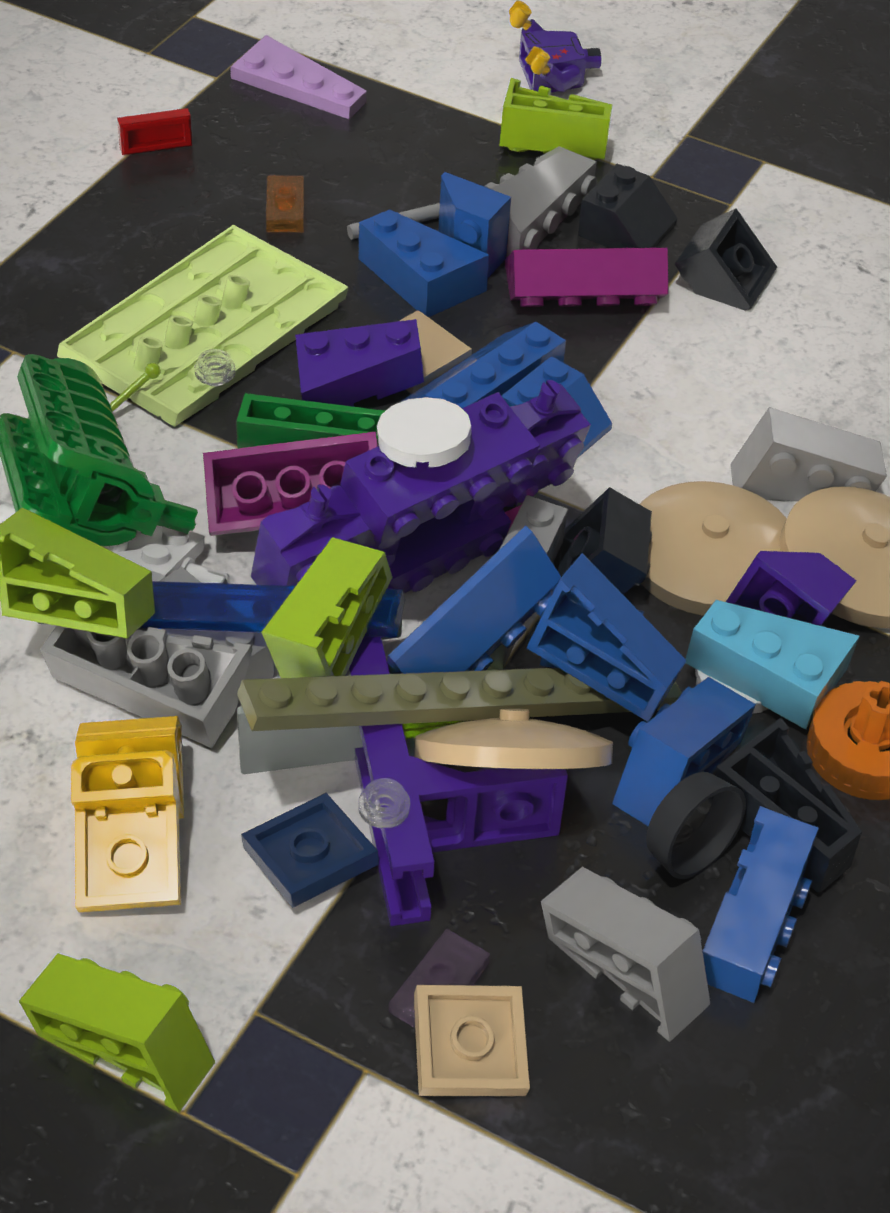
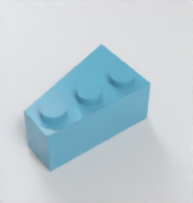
[686,600,860,729]

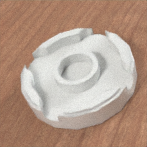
[377,397,471,467]

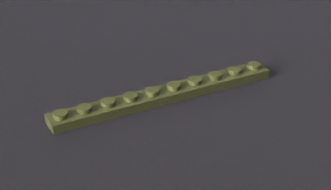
[237,668,682,731]

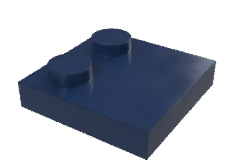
[241,793,379,908]

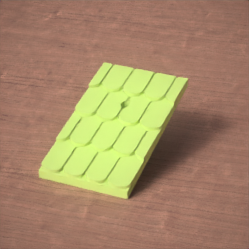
[57,225,349,427]

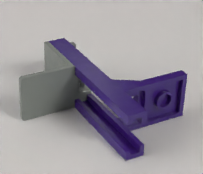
[237,600,568,926]

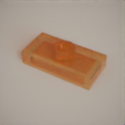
[266,176,304,232]

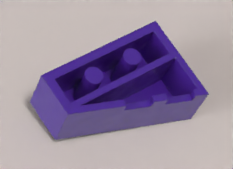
[295,319,424,407]

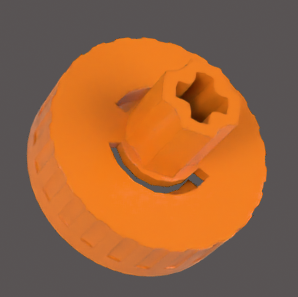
[807,681,890,800]

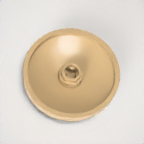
[640,481,787,615]
[779,486,890,628]
[414,709,613,769]

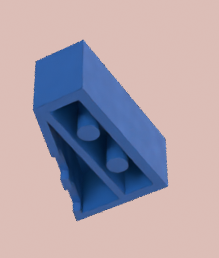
[359,210,489,317]
[527,553,687,722]
[703,806,818,1003]

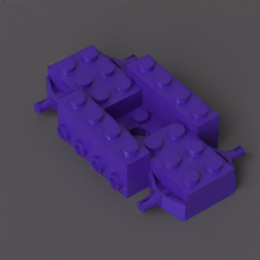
[251,380,591,611]

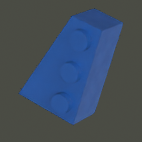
[612,677,756,826]

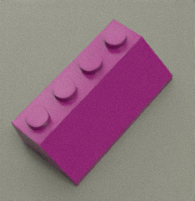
[505,248,668,307]
[203,432,379,536]

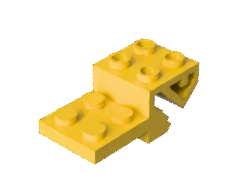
[71,716,184,912]

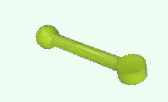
[110,363,161,412]

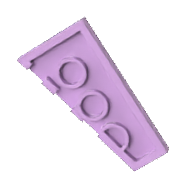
[231,35,367,119]

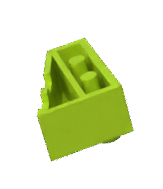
[499,78,612,160]
[0,507,155,639]
[262,537,392,678]
[19,953,215,1113]

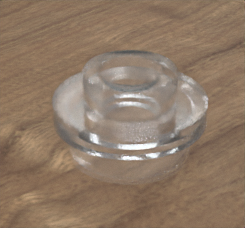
[194,349,236,386]
[358,778,410,828]

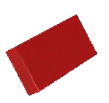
[117,108,192,155]

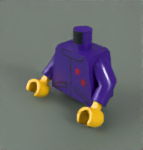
[509,0,602,93]

